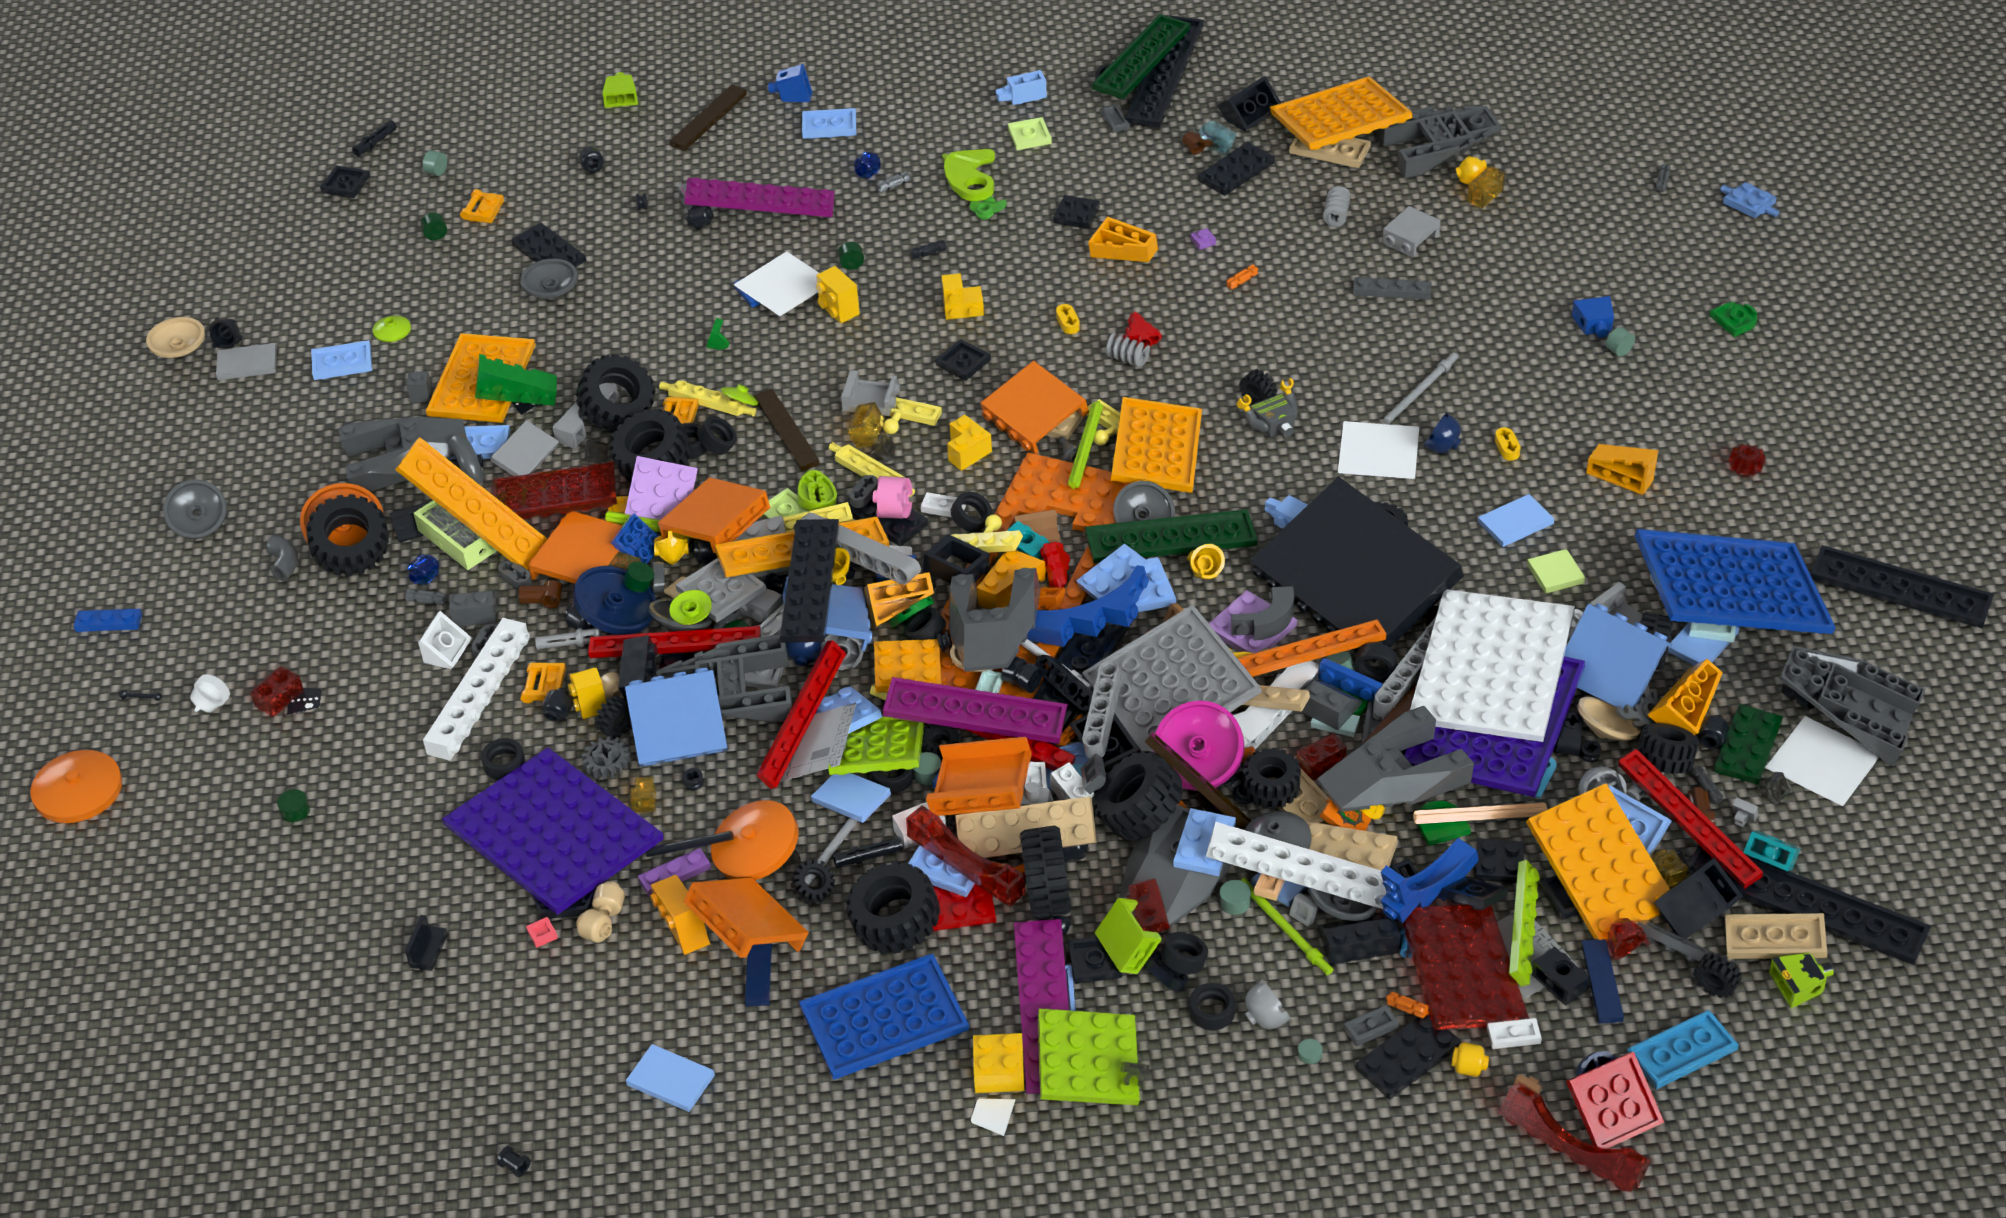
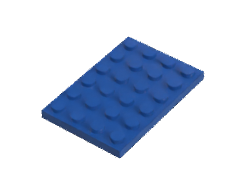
[799,953,969,1080]

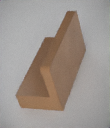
[1014,510,1060,543]

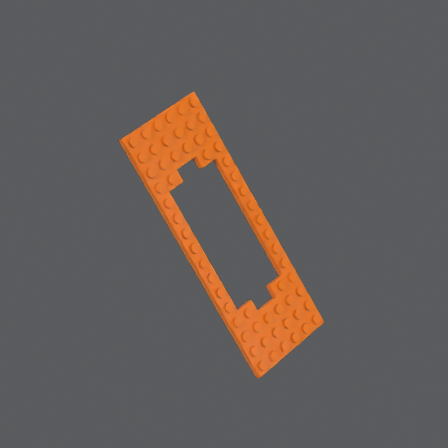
[937,453,1130,699]

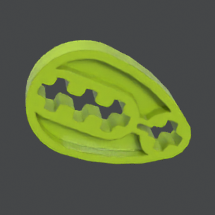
[797,470,837,511]

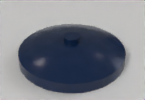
[573,566,657,635]

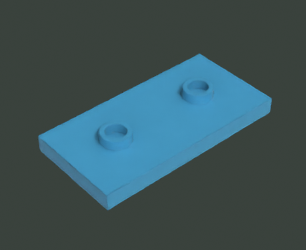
[1627,1010,1739,1090]

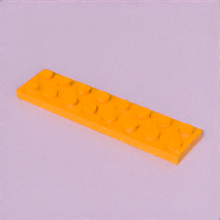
[395,437,548,572]
[715,517,889,577]

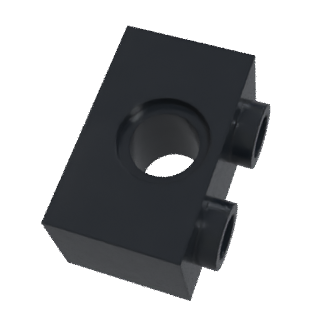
[1532,947,1589,1006]

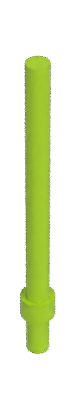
[1240,878,1333,976]

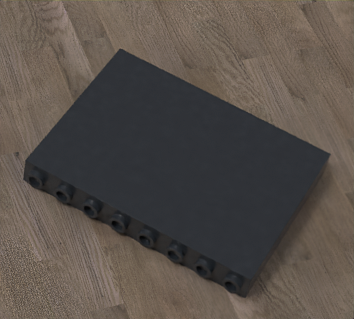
[1250,476,1464,663]

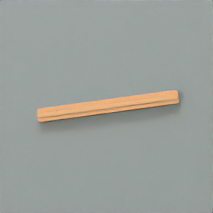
[1413,802,1547,824]

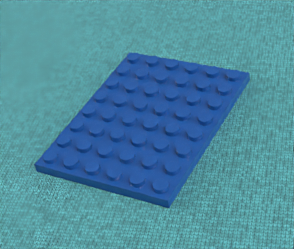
[1634,529,1836,634]

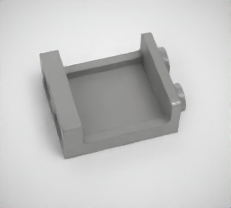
[1382,206,1441,257]
[841,370,900,416]

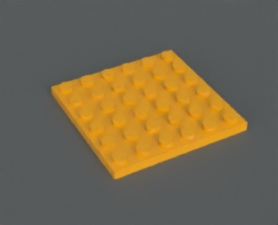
[1270,76,1412,150]

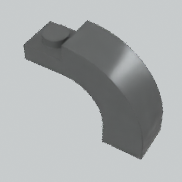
[1231,586,1294,641]

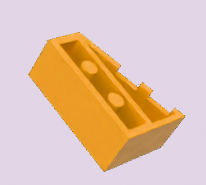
[1088,217,1158,262]
[1586,444,1659,495]
[977,550,1046,609]
[864,573,934,629]
[650,875,710,955]

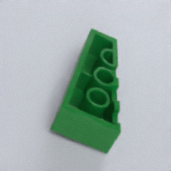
[475,354,557,406]

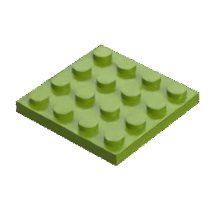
[828,715,924,775]
[1038,1009,1140,1105]

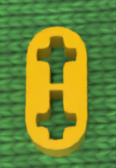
[1056,304,1080,334]
[1495,427,1521,461]

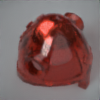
[1607,918,1650,960]

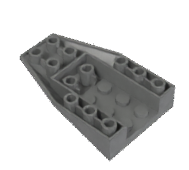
[1780,646,1925,767]
[1119,805,1232,935]

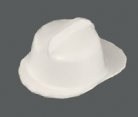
[190,674,230,713]

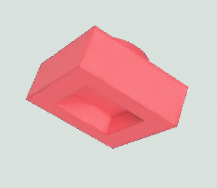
[526,917,558,948]

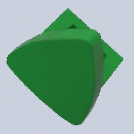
[706,318,730,350]

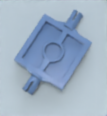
[1720,182,1779,218]

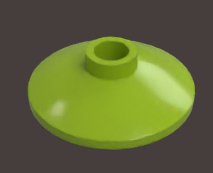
[372,315,411,342]
[720,384,758,406]
[669,590,712,625]

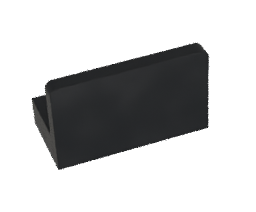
[389,501,430,543]
[405,915,448,971]

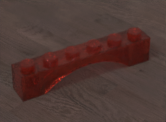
[906,805,1026,907]
[1498,1083,1651,1192]

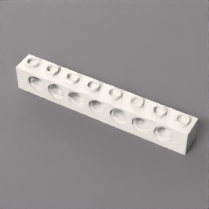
[423,618,529,761]
[1206,822,1386,909]

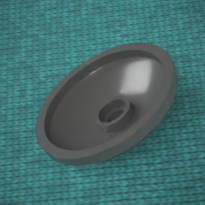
[521,259,578,299]
[163,479,227,539]
[1113,481,1175,523]
[649,599,712,632]
[1244,811,1312,849]
[1309,888,1378,921]

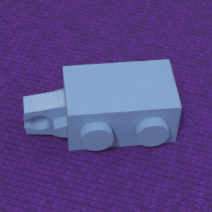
[996,70,1047,105]
[1265,495,1308,528]

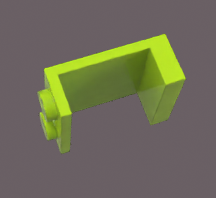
[1095,898,1162,974]

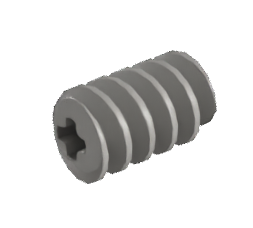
[1323,186,1351,227]
[1106,333,1150,368]

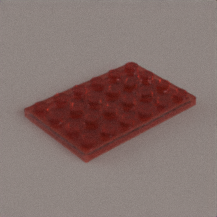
[492,462,617,520]
[1402,905,1529,1030]

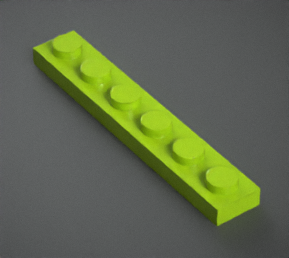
[1509,860,1540,987]

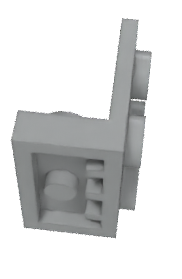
[1590,582,1642,625]

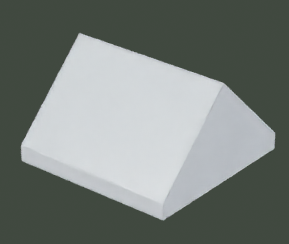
[418,611,472,669]

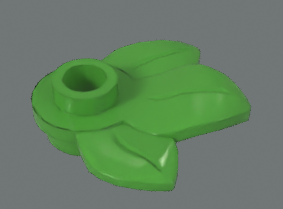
[970,196,1007,220]

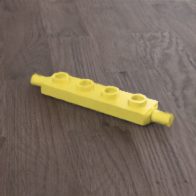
[659,380,756,417]
[829,442,915,497]

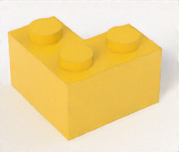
[941,273,984,320]
[947,414,992,471]
[567,667,606,719]

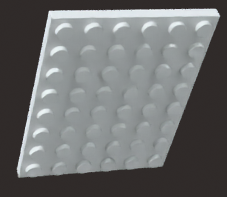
[1410,590,1575,742]

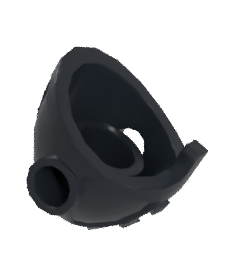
[209,317,243,348]

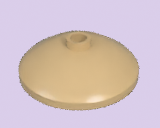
[146,317,205,358]
[1577,697,1641,741]

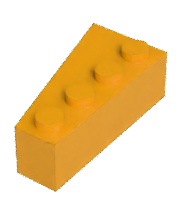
[1647,659,1723,735]

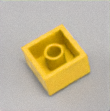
[816,266,860,324]
[973,1033,1025,1093]

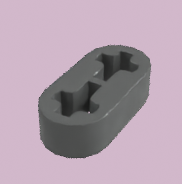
[849,475,878,508]
[498,560,532,589]
[652,562,664,593]
[471,624,498,658]

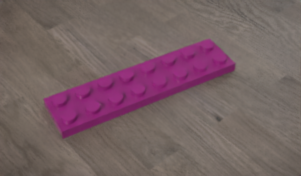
[684,178,835,217]
[883,677,1067,744]
[1014,919,1069,1094]

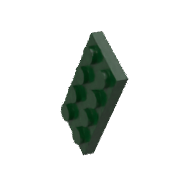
[1714,703,1783,785]

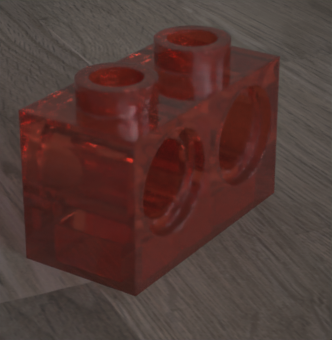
[250,666,304,718]
[1296,733,1347,781]
[1126,878,1171,933]

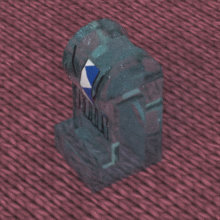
[1199,121,1237,154]

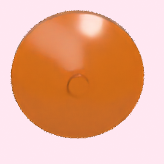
[300,483,384,546]
[30,750,122,823]
[711,800,799,880]

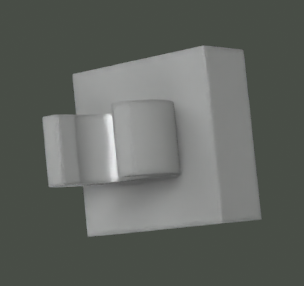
[1733,797,1758,828]
[1289,893,1318,926]

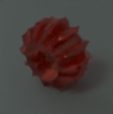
[1729,443,1766,476]

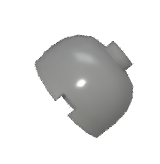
[821,634,864,670]
[1578,766,1627,795]
[1244,980,1291,1030]

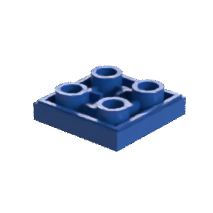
[610,513,658,564]

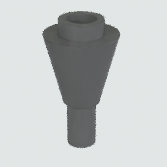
[1058,437,1079,463]

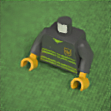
[1237,378,1297,438]

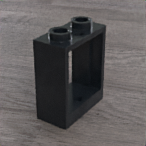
[923,534,990,584]

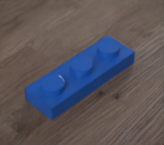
[74,609,142,632]
[1318,658,1383,701]

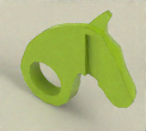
[942,149,995,201]

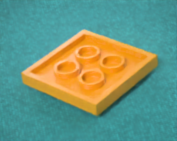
[874,639,941,693]

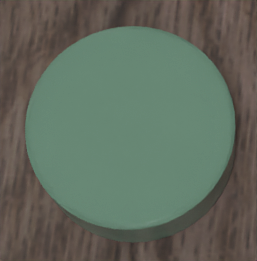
[1298,1039,1323,1064]

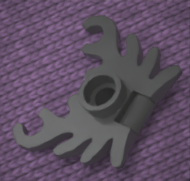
[1615,685,1658,728]

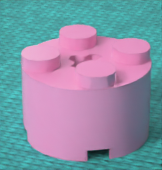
[873,476,913,519]

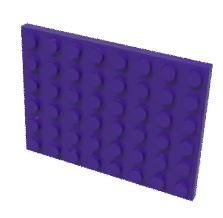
[1404,657,1585,797]
[442,747,664,915]

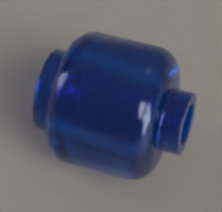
[854,152,881,179]
[408,554,439,585]

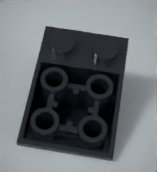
[1653,858,1743,939]

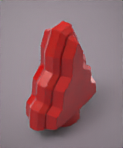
[1123,312,1162,349]
[1040,542,1070,588]

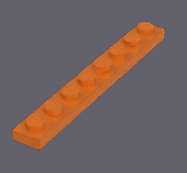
[1237,619,1386,677]

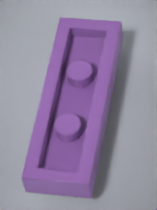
[638,848,711,897]

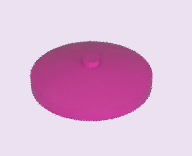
[1153,701,1245,791]

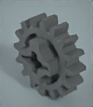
[582,736,631,780]

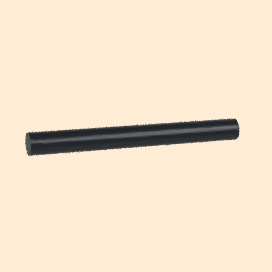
[645,831,734,857]

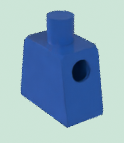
[768,64,812,102]
[1572,296,1614,338]

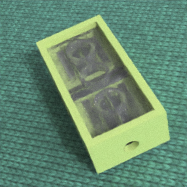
[414,500,497,570]

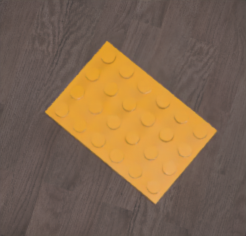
[426,333,536,423]
[1111,397,1202,493]
[1526,783,1669,941]

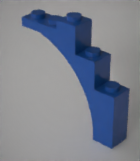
[1027,565,1149,647]
[1380,838,1479,923]

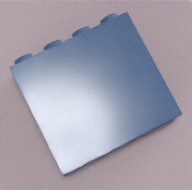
[783,576,872,651]
[1564,603,1672,711]
[625,668,728,767]

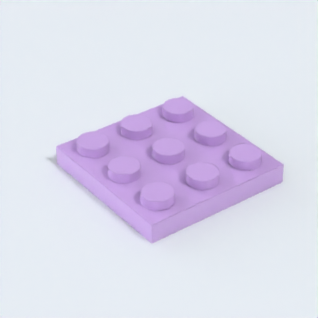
[625,456,698,520]
[1209,590,1297,653]

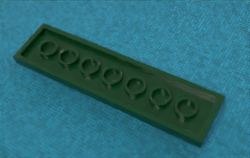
[1092,14,1190,99]
[1085,509,1258,563]

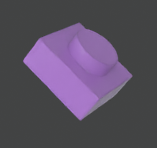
[1190,228,1216,250]

